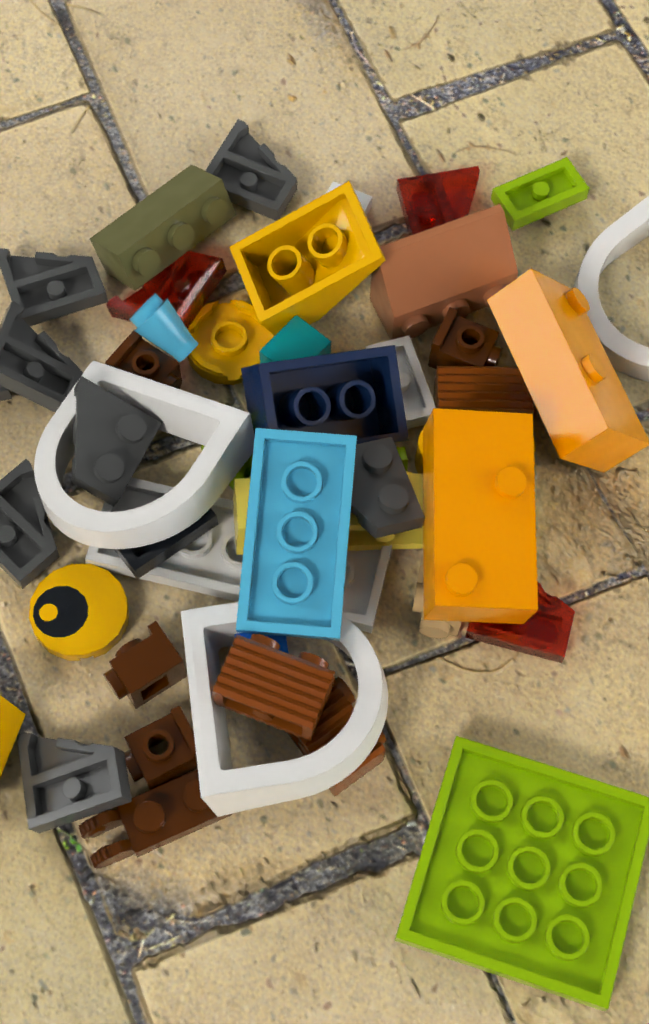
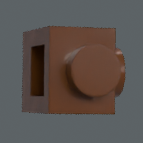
[428,307,503,369]
[105,330,182,389]
[103,621,187,709]
[124,705,198,790]

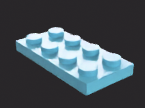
[236,428,357,641]

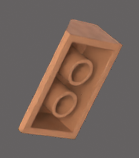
[370,204,518,340]

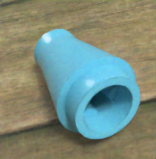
[129,293,199,363]

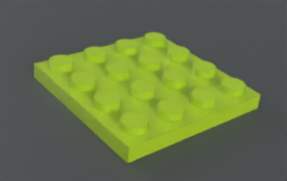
[395,736,649,1011]

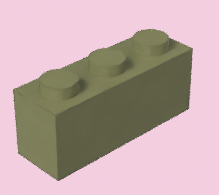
[90,164,236,291]

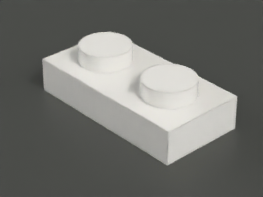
[366,335,436,429]

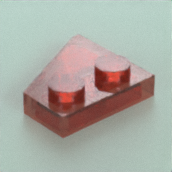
[396,166,480,236]
[106,251,227,329]
[465,581,575,663]

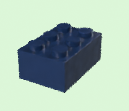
[241,345,409,444]

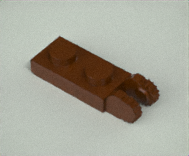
[78,769,234,869]

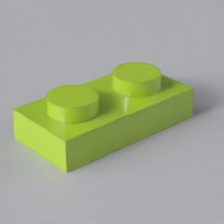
[491,157,590,231]

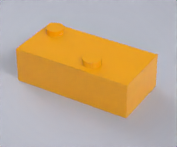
[487,268,649,473]
[423,408,538,624]

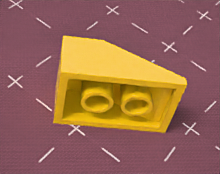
[229,181,386,336]

